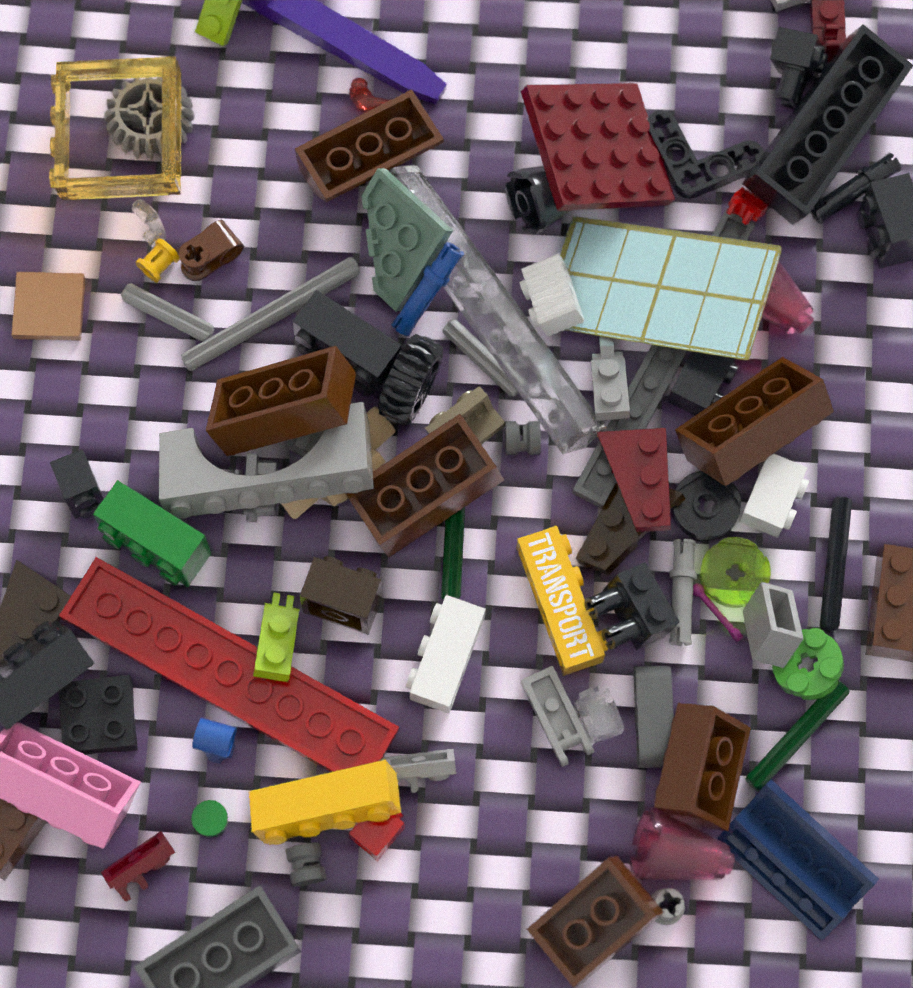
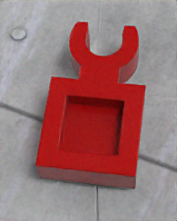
[726,187,769,224]

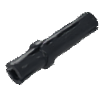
[810,153,901,224]

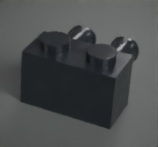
[770,27,828,109]
[584,562,680,650]

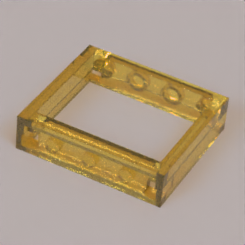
[49,56,182,200]

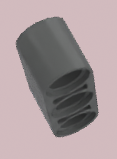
[633,666,674,768]

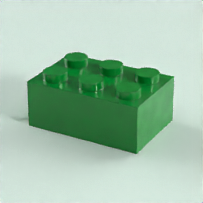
[93,480,211,587]

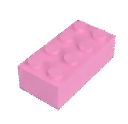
[0,722,141,849]

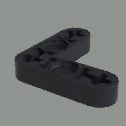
[648,110,764,199]

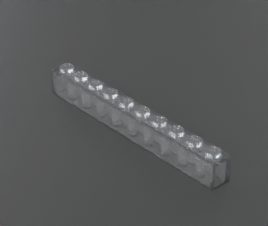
[389,165,606,454]

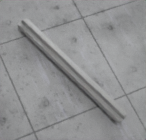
[181,257,360,371]

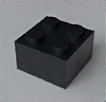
[857,173,913,269]

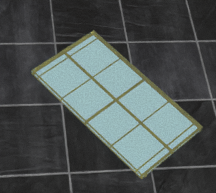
[560,216,782,361]

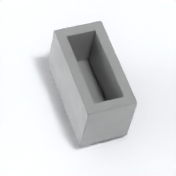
[742,582,803,668]

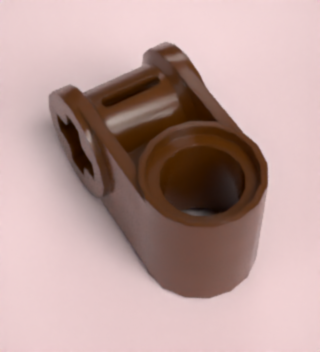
[179,220,244,281]

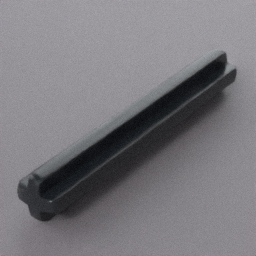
[819,497,852,631]

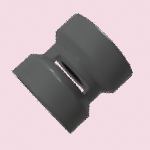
[505,421,541,455]
[285,842,327,887]

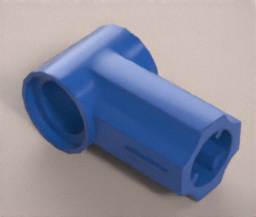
[192,717,237,764]

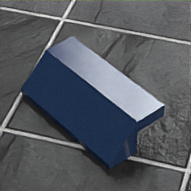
[714,780,879,941]

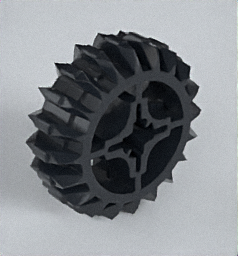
[378,334,443,426]

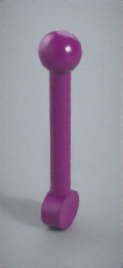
[693,583,743,642]

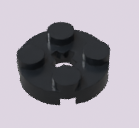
[672,471,741,542]

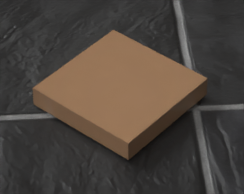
[12,272,85,341]

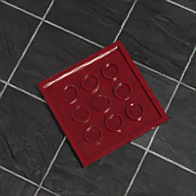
[521,83,675,211]

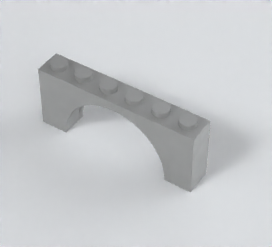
[159,402,374,519]

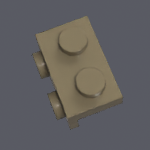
[425,386,505,444]

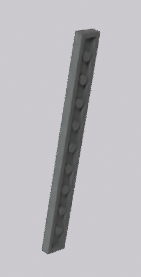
[572,209,756,509]

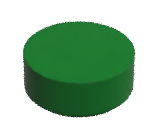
[192,800,229,838]

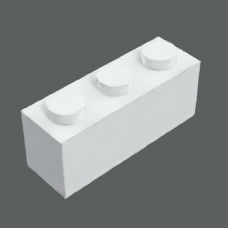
[405,595,486,714]

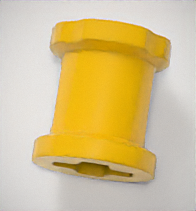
[135,238,180,283]

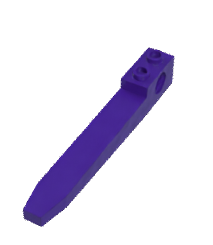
[242,0,447,104]

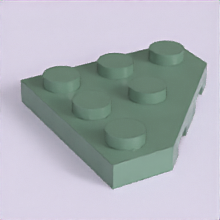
[362,168,453,311]

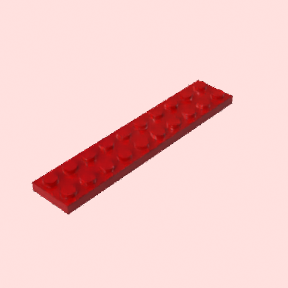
[59,557,399,772]

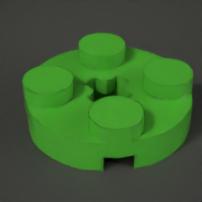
[772,628,844,700]

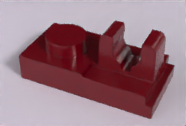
[810,0,846,63]
[101,831,176,902]

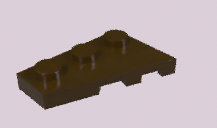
[576,482,686,576]

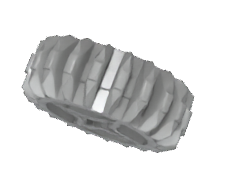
[104,71,195,160]

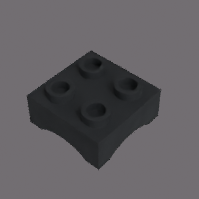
[59,675,138,755]

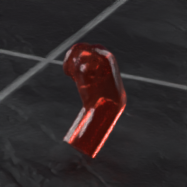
[349,78,391,113]

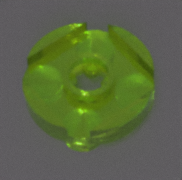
[700,537,771,608]

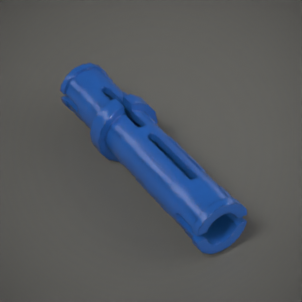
[391,242,464,337]

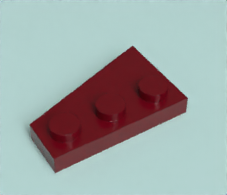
[597,428,671,532]

